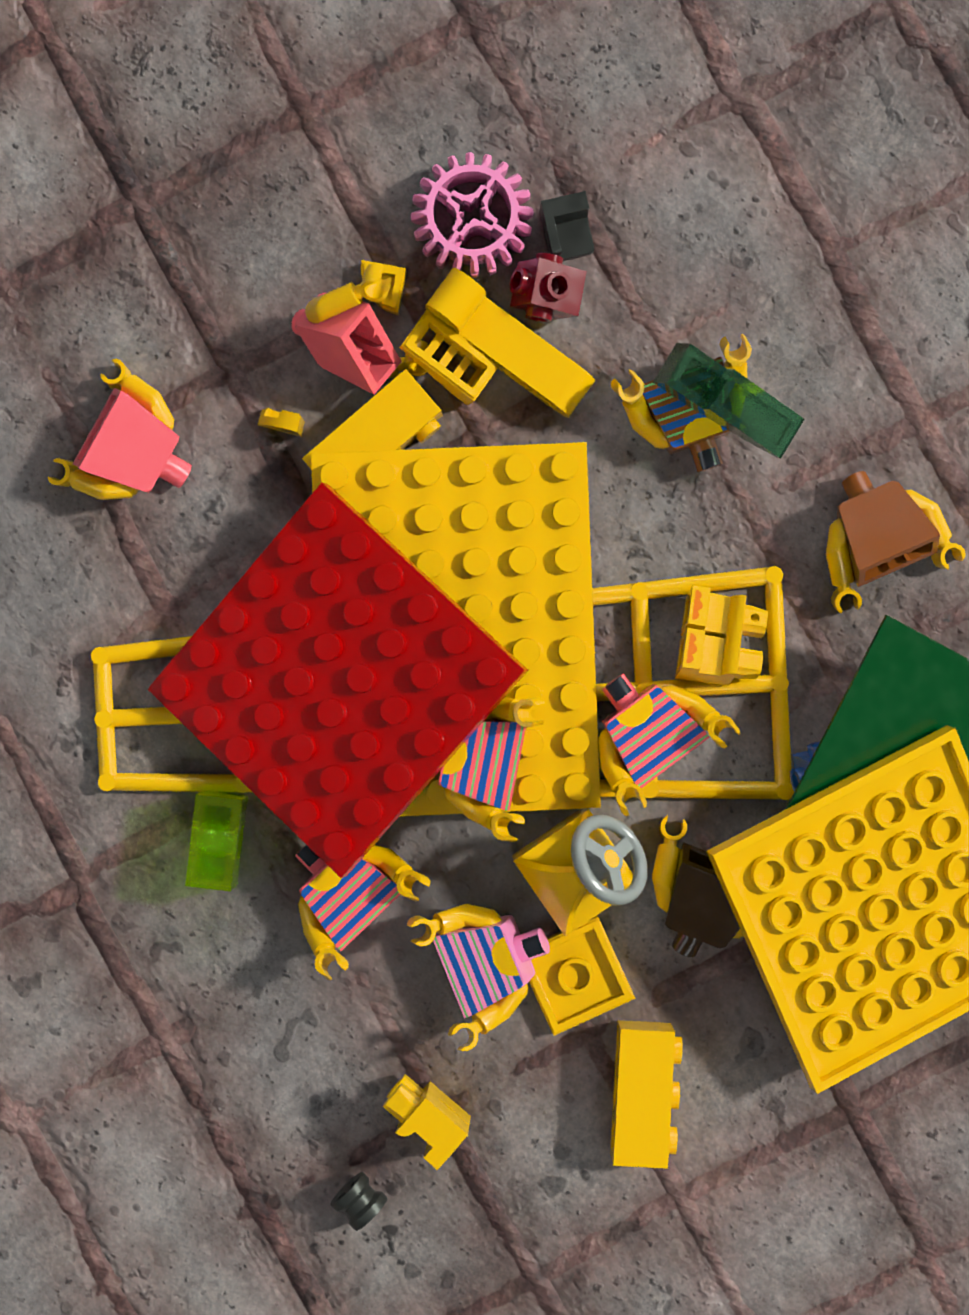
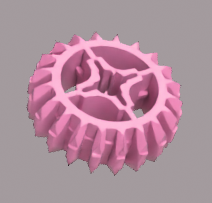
[411,152,534,278]

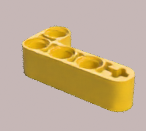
[425,267,595,418]

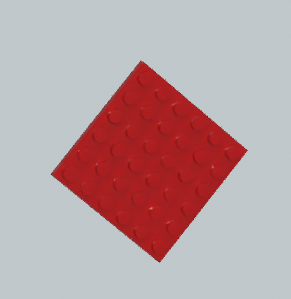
[147,482,528,878]

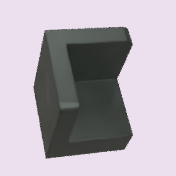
[539,191,594,261]

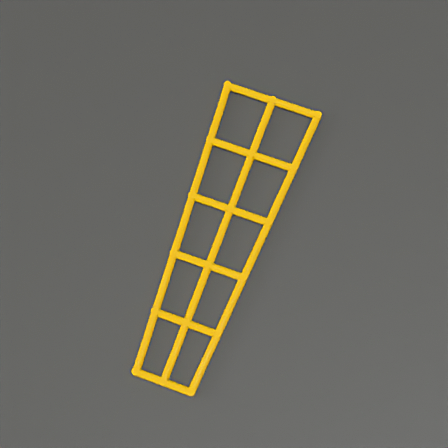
[91,566,794,800]

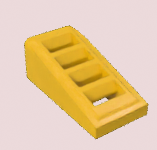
[399,310,500,406]

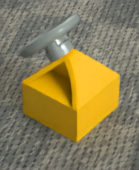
[512,808,647,937]

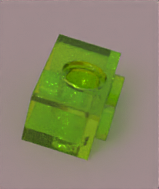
[185,791,248,892]

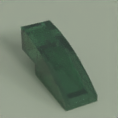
[653,343,805,459]

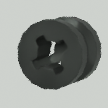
[330,1172,388,1231]

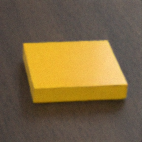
[529,915,636,1036]

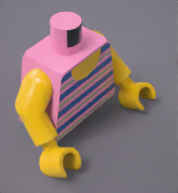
[407,904,550,1051]

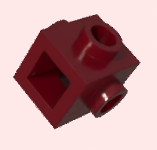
[510,253,587,323]

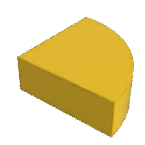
[361,260,407,315]
[258,408,305,437]

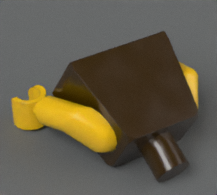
[652,815,743,957]

